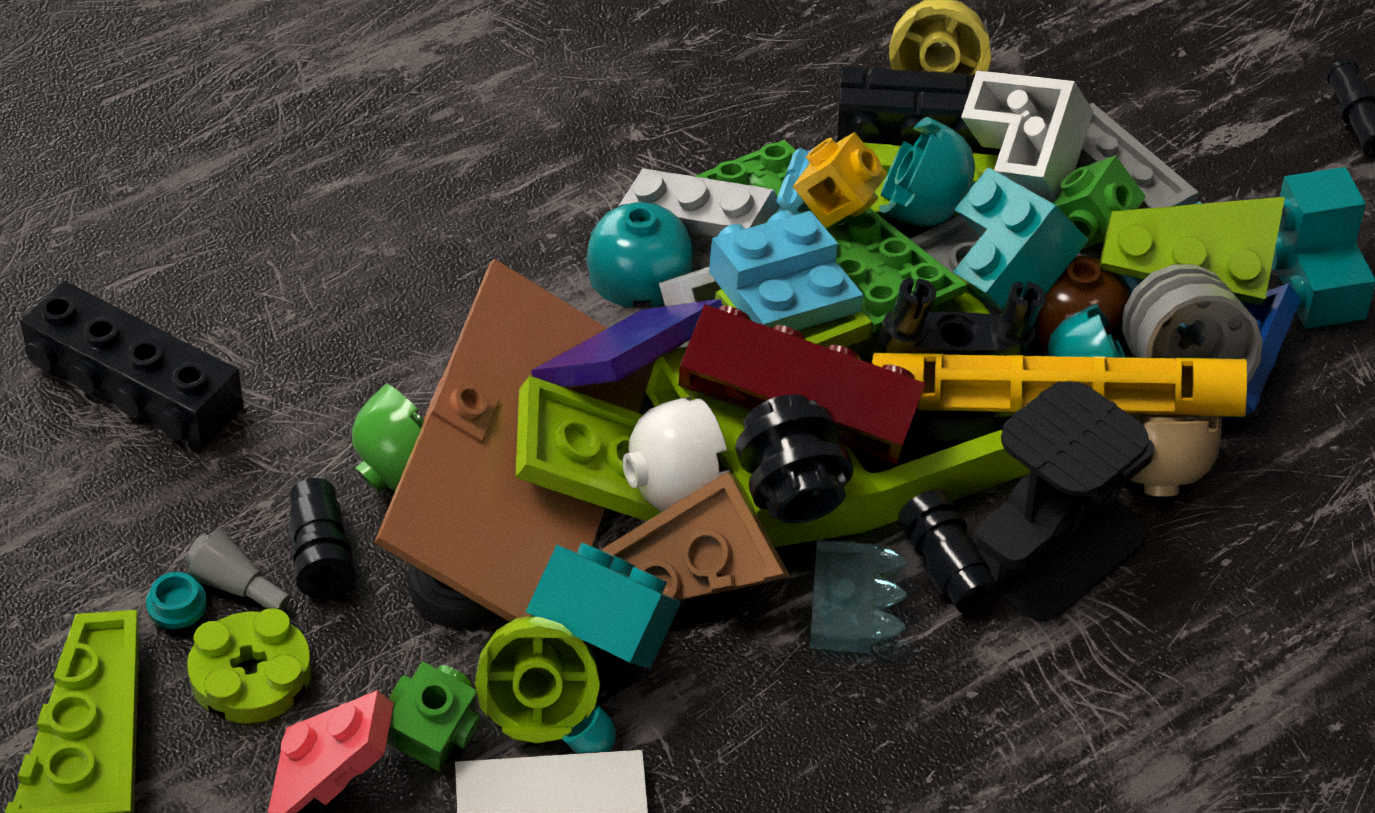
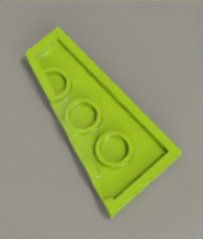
[5,610,140,813]

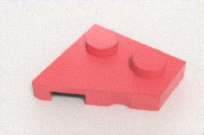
[268,690,394,813]

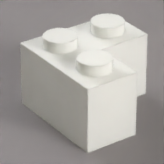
[961,71,1094,203]

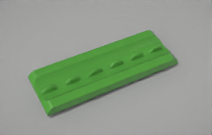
[696,140,967,335]

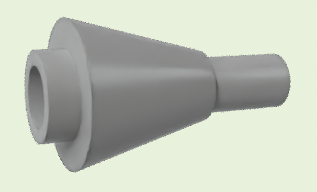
[185,529,291,611]

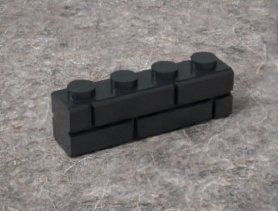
[837,67,1001,151]

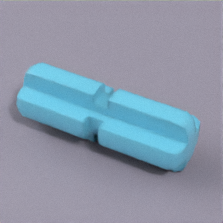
[776,148,814,215]

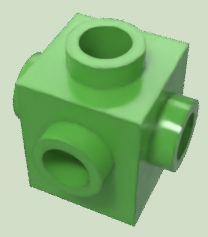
[1053,155,1146,249]
[386,661,481,772]

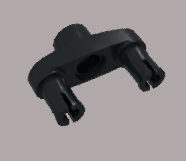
[879,278,1046,356]

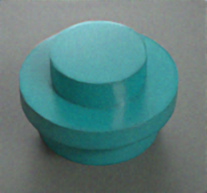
[146,572,207,629]

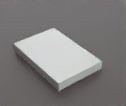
[455,750,648,813]

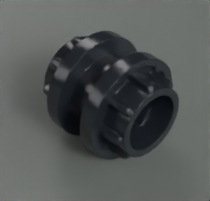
[735,394,854,524]

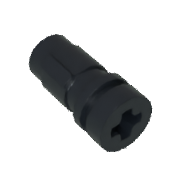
[288,478,356,599]
[897,489,999,613]

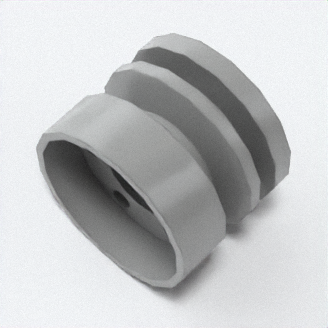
[1122,264,1263,384]

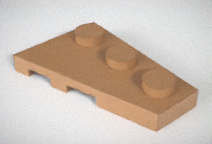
[601,471,790,602]

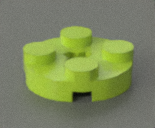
[187,608,312,724]

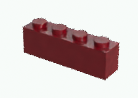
[678,304,925,464]

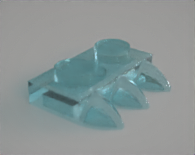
[809,540,908,653]

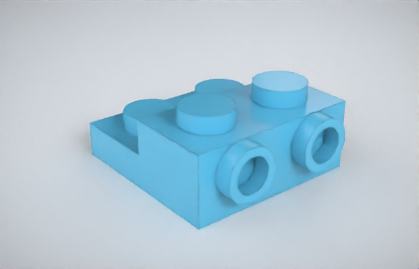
[709,210,863,331]

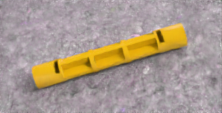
[872,353,1247,417]

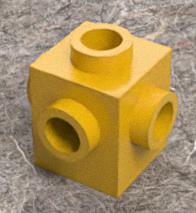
[792,132,887,228]

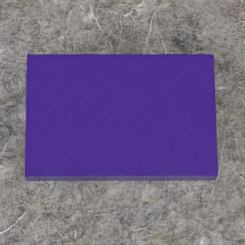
[531,299,723,388]

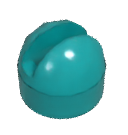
[562,704,616,754]

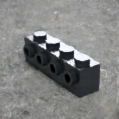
[20,280,244,450]

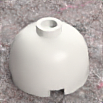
[623,396,730,512]

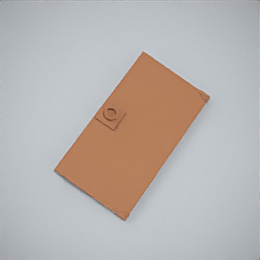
[374,258,656,622]

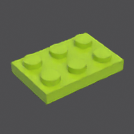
[516,375,661,521]

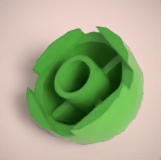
[352,383,424,493]

